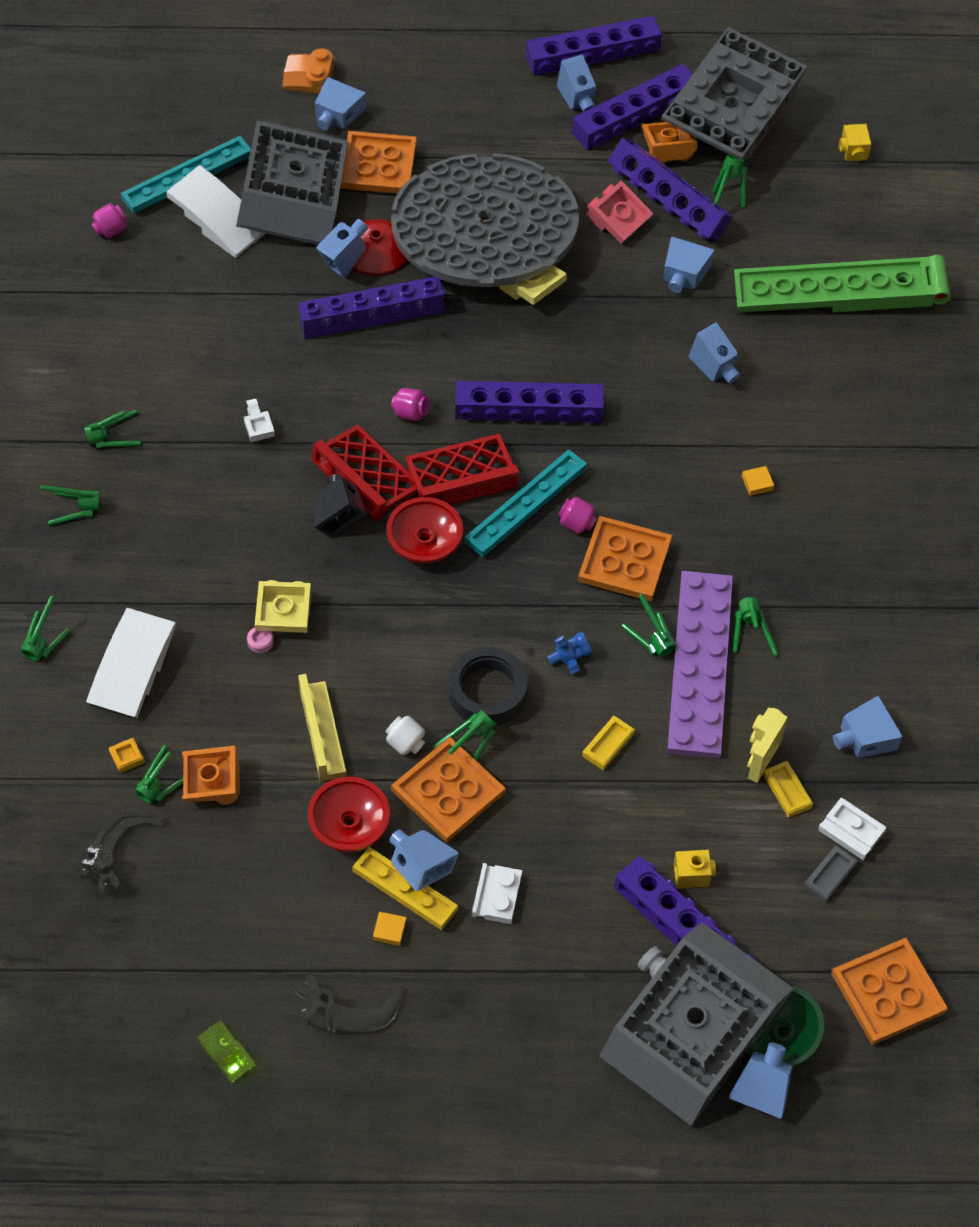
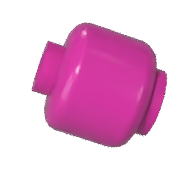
[91,203,128,239]
[391,388,430,421]
[558,497,597,534]

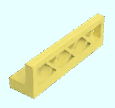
[298,674,346,782]

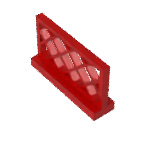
[311,425,423,522]
[405,434,519,505]

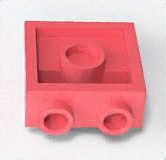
[586,180,654,244]

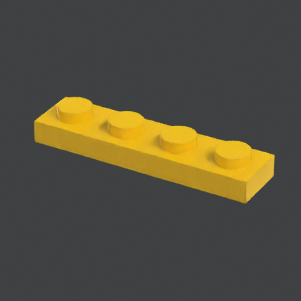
[353,847,458,930]

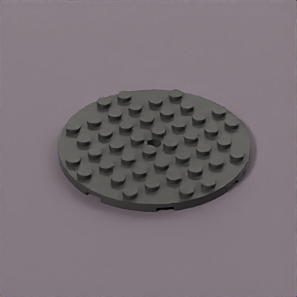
[391,153,579,287]

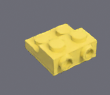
[499,266,566,305]
[255,580,311,633]
[747,707,788,783]

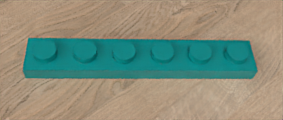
[121,136,251,214]
[465,450,587,557]

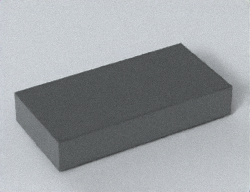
[803,845,858,903]

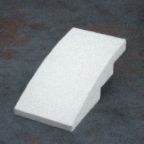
[167,165,266,258]
[86,608,176,719]

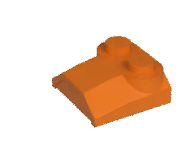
[282,49,335,94]
[642,122,697,163]
[182,745,240,805]

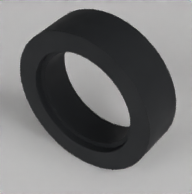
[449,647,528,726]

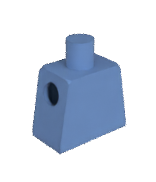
[557,55,596,112]
[315,77,366,131]
[316,219,369,278]
[663,237,714,293]
[688,323,740,384]
[833,696,902,758]
[390,830,459,891]
[729,1043,792,1119]

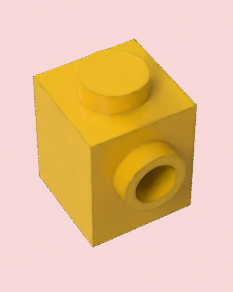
[839,124,871,161]
[674,850,716,888]

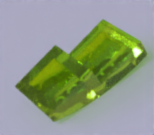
[196,1020,256,1082]

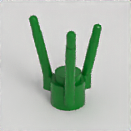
[713,156,748,208]
[84,410,141,449]
[40,485,99,525]
[622,593,677,657]
[20,595,70,661]
[732,597,778,657]
[433,710,496,761]
[134,745,183,804]

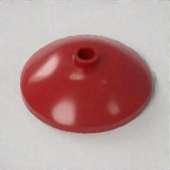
[352,219,408,276]
[387,497,463,563]
[308,777,390,852]

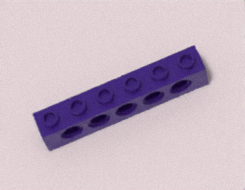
[526,16,662,76]
[572,64,693,150]
[608,138,733,240]
[298,277,444,339]
[455,381,603,423]
[614,856,757,962]

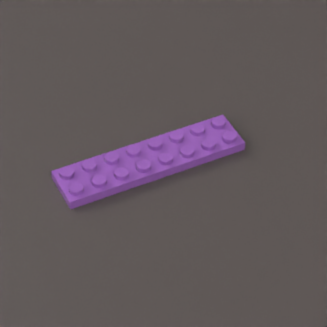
[667,571,733,759]

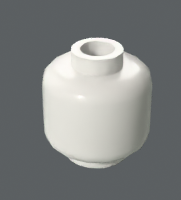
[385,716,425,756]

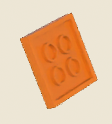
[340,131,417,194]
[578,516,672,602]
[391,737,506,843]
[831,938,948,1045]

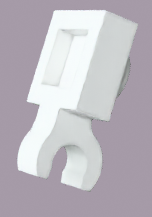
[244,399,275,442]

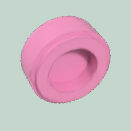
[247,628,274,653]

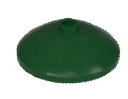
[747,986,825,1068]

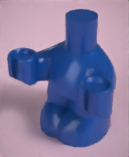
[547,631,593,675]

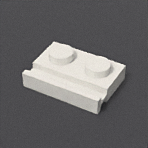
[818,798,886,860]
[472,863,522,924]

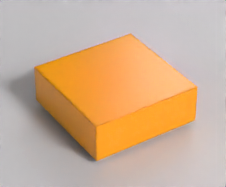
[742,466,774,496]
[109,738,144,773]
[373,912,406,946]

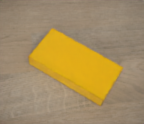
[582,716,635,771]
[763,761,813,818]

